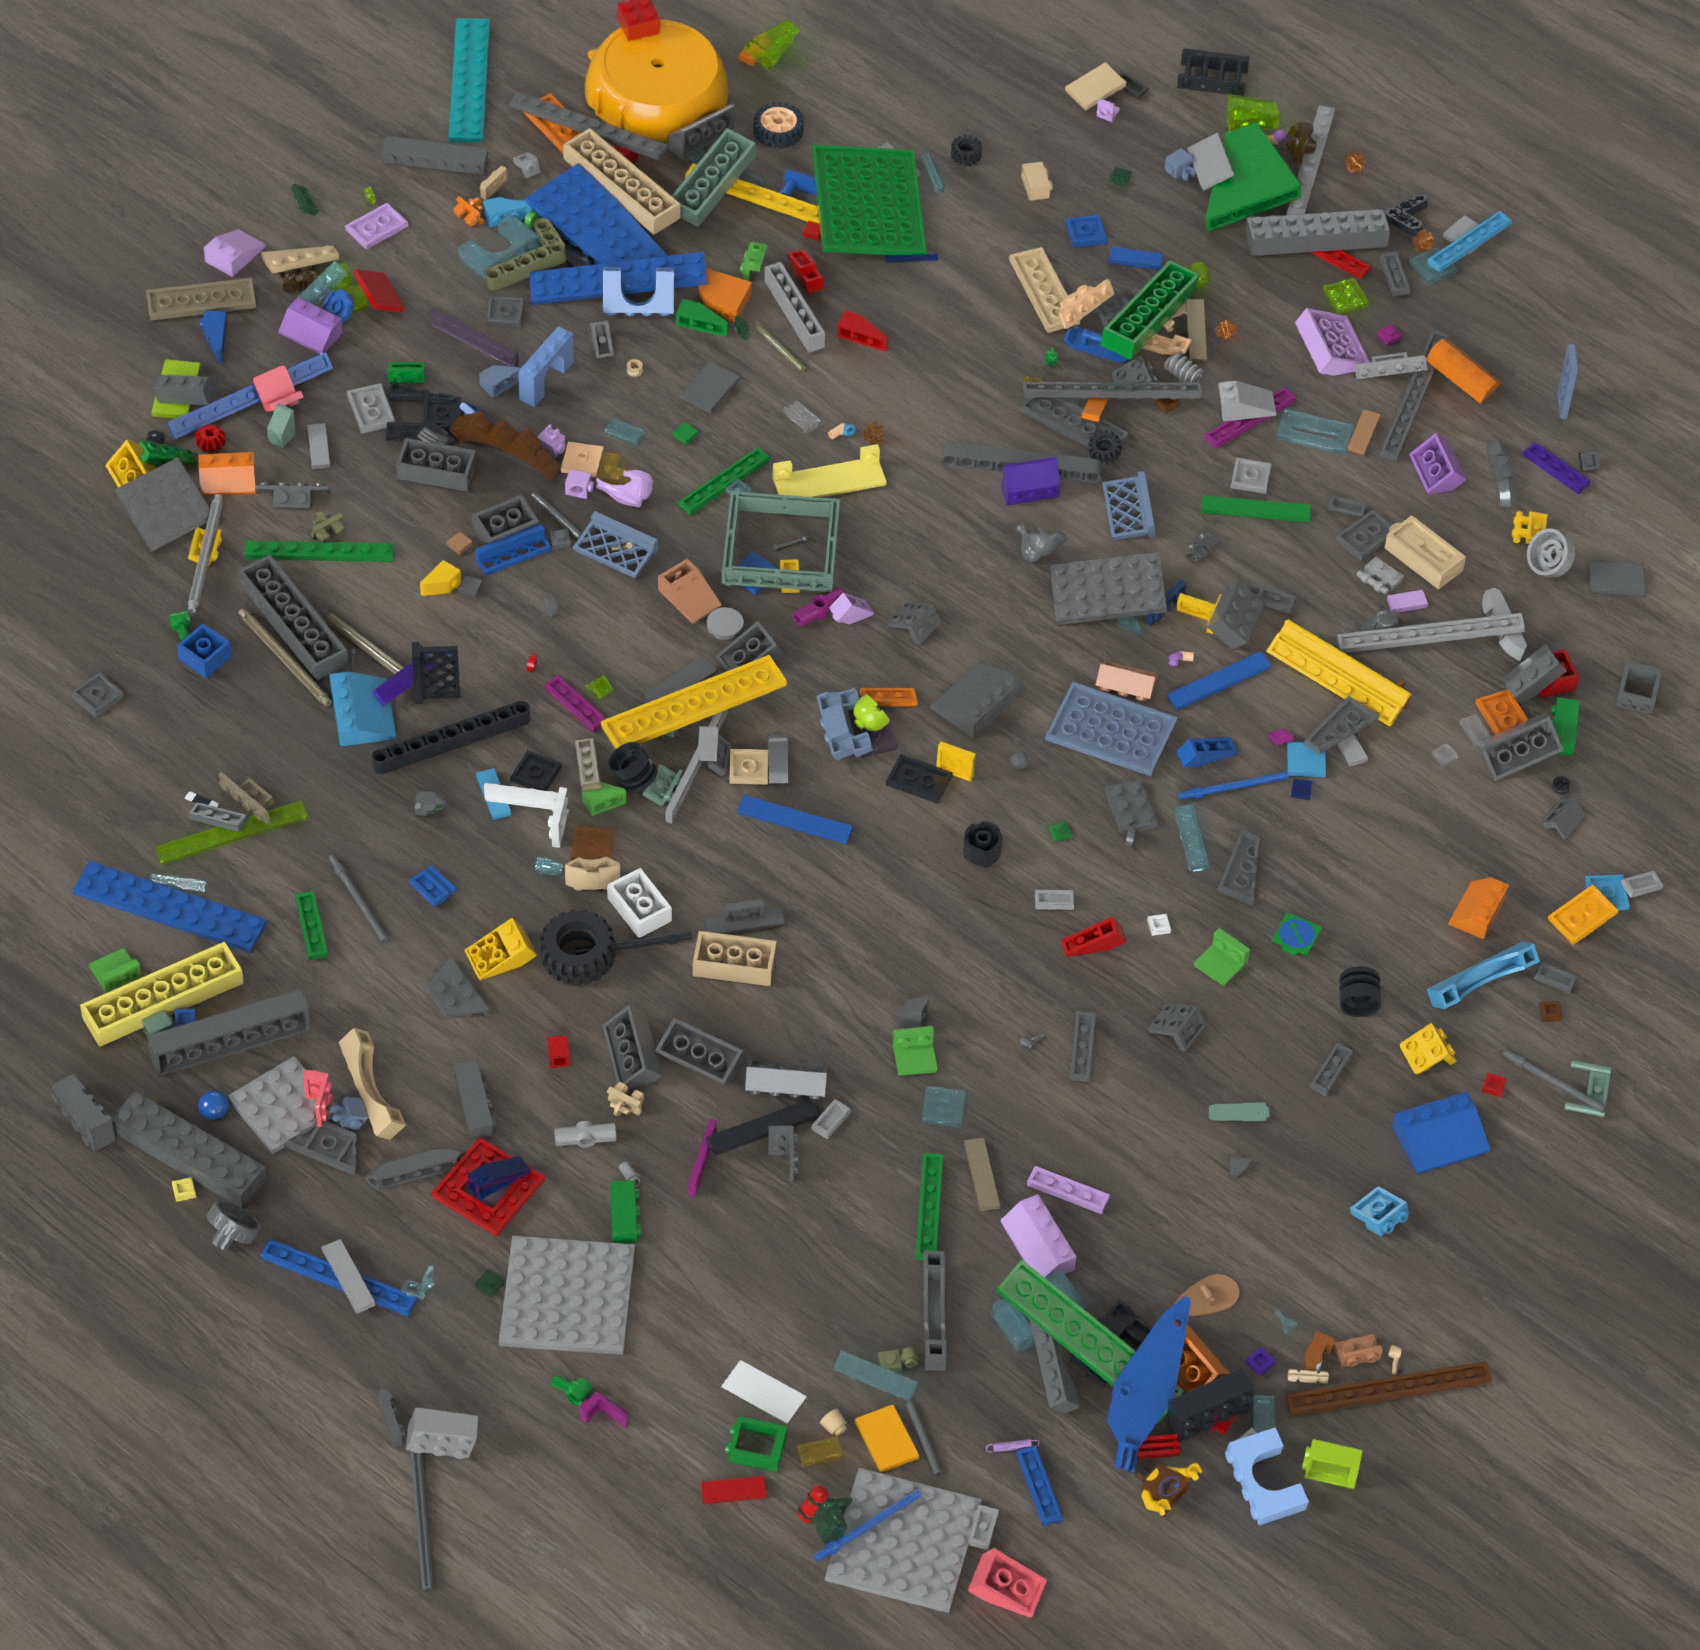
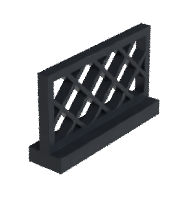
[412,642,460,704]

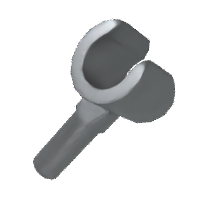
[1019,1034,1045,1051]

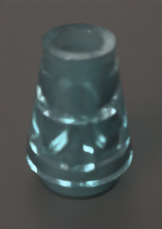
[534,856,563,875]

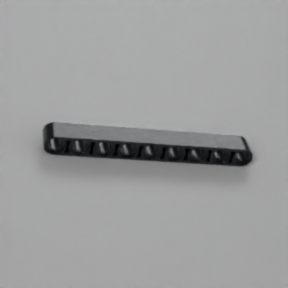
[372,701,530,774]

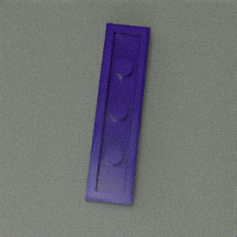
[1523,442,1590,494]
[372,654,434,707]

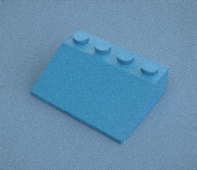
[329,672,397,747]

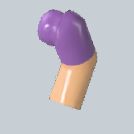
[1266,130,1286,145]
[1168,651,1194,666]

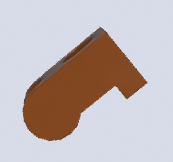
[1303,1331,1336,1372]

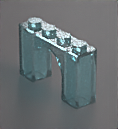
[458,214,539,282]
[991,1270,1088,1353]

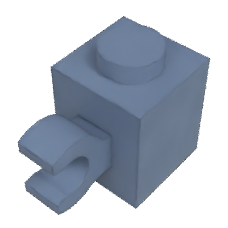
[1165,148,1195,181]
[329,1096,368,1130]

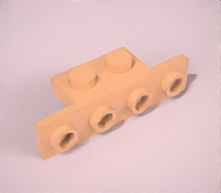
[1059,279,1114,329]

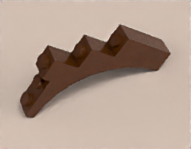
[449,411,562,481]

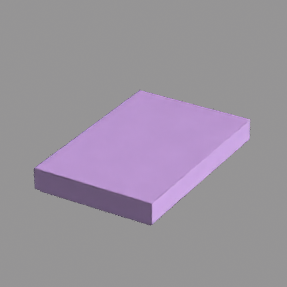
[345,203,408,250]

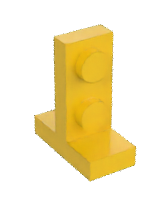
[1177,593,1222,634]

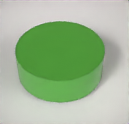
[525,211,540,230]

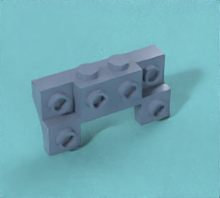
[817,687,873,761]

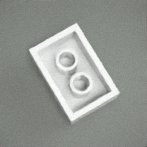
[607,868,672,938]

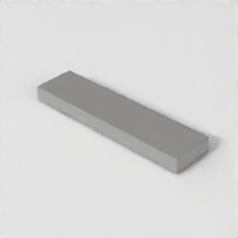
[322,1239,375,1314]

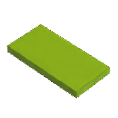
[151,359,201,419]

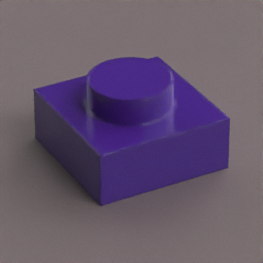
[1245,1347,1275,1376]

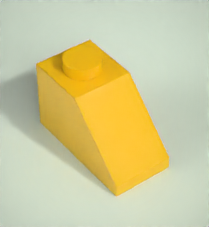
[420,560,461,596]

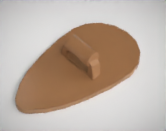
[1175,1274,1240,1317]

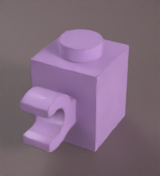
[537,424,566,459]

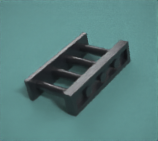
[1177,48,1250,97]

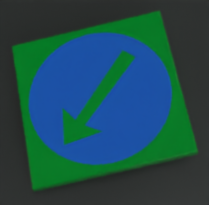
[1271,912,1322,956]

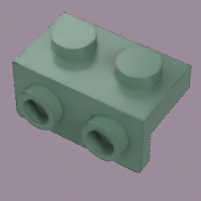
[642,764,683,807]

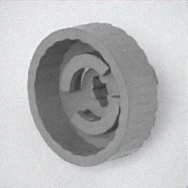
[1527,529,1575,578]

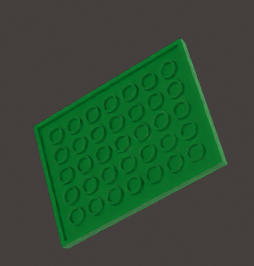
[812,144,927,257]

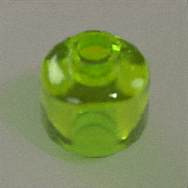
[1188,261,1210,289]

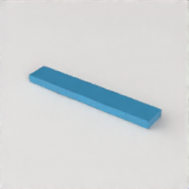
[1427,211,1512,273]

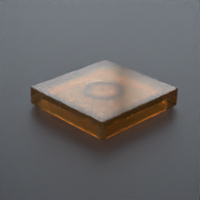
[570,826,614,861]

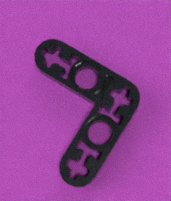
[1385,194,1428,236]

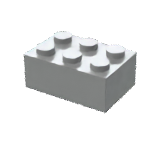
[406,1407,478,1459]

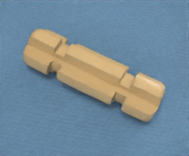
[1288,1369,1329,1384]

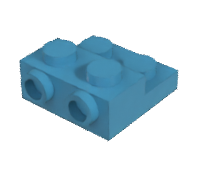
[1350,1186,1409,1236]

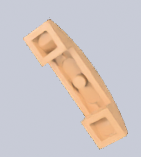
[1143,334,1192,355]

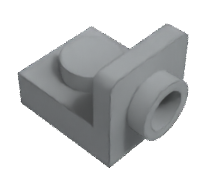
[513,152,540,178]

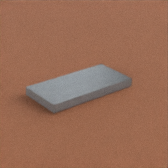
[1187,132,1234,191]

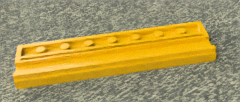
[1266,619,1412,727]

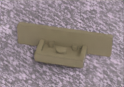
[218,772,274,824]

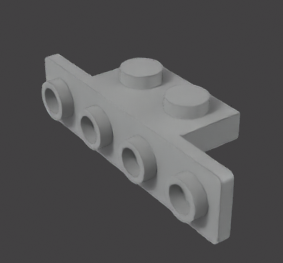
[1355,352,1427,379]

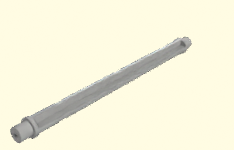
[188,494,223,613]

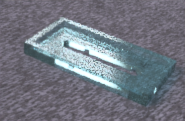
[1276,409,1354,455]

